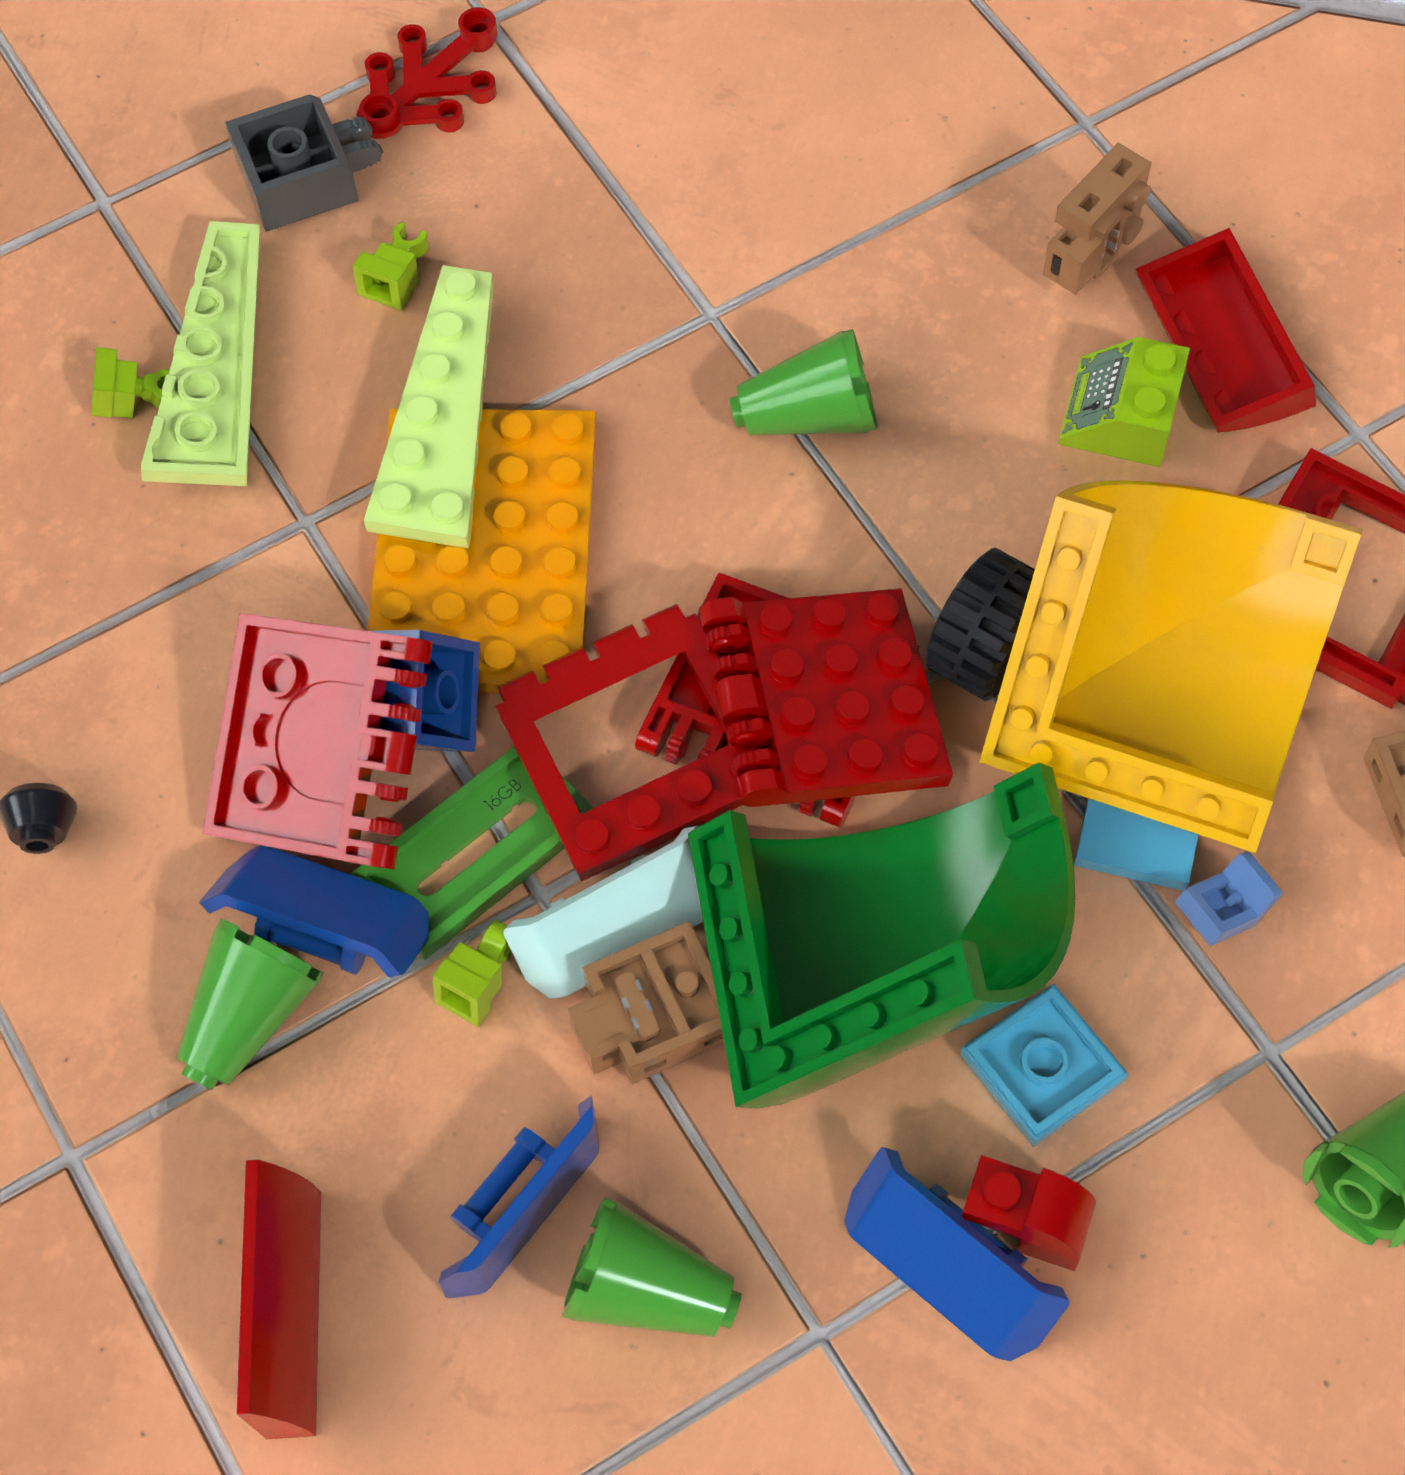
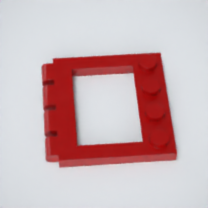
[1278,448,1405,709]
[495,604,768,882]

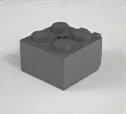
[225,94,383,232]

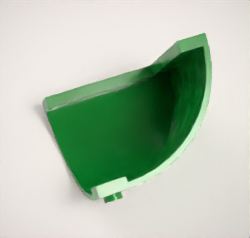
[688,762,1076,1109]

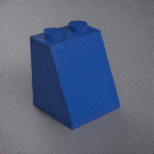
[371,630,480,752]

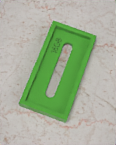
[351,747,593,960]

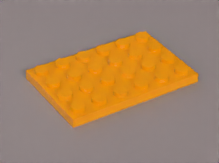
[368,408,597,693]

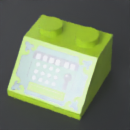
[1058,337,1190,467]

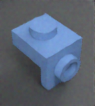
[1175,851,1282,947]

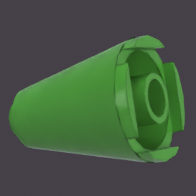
[730,329,877,436]
[176,918,324,1090]
[1302,1091,1405,1248]
[562,1197,742,1337]

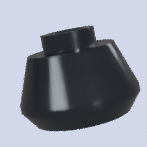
[0,783,77,854]

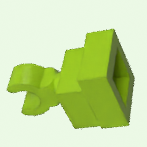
[353,222,429,311]
[91,347,170,418]
[433,919,512,1027]

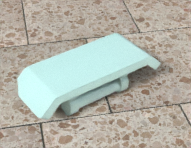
[504,826,703,999]

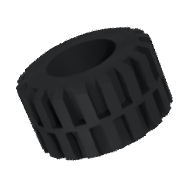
[926,547,1035,701]

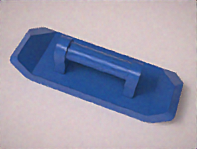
[199,845,429,978]
[439,1095,599,1298]
[844,1147,1070,1361]

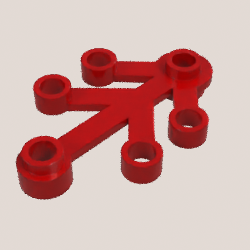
[356,7,498,139]

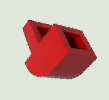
[962,1155,1096,1272]

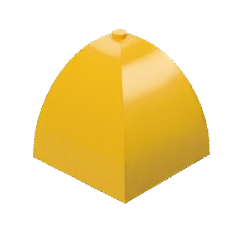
[979,480,1363,853]

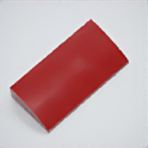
[1135,228,1316,433]
[237,1159,321,1439]

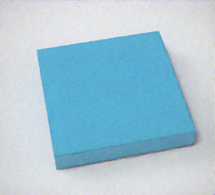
[1074,798,1199,891]
[960,984,1129,1147]

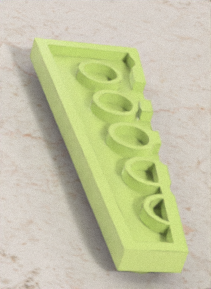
[141,221,260,487]
[364,265,494,548]

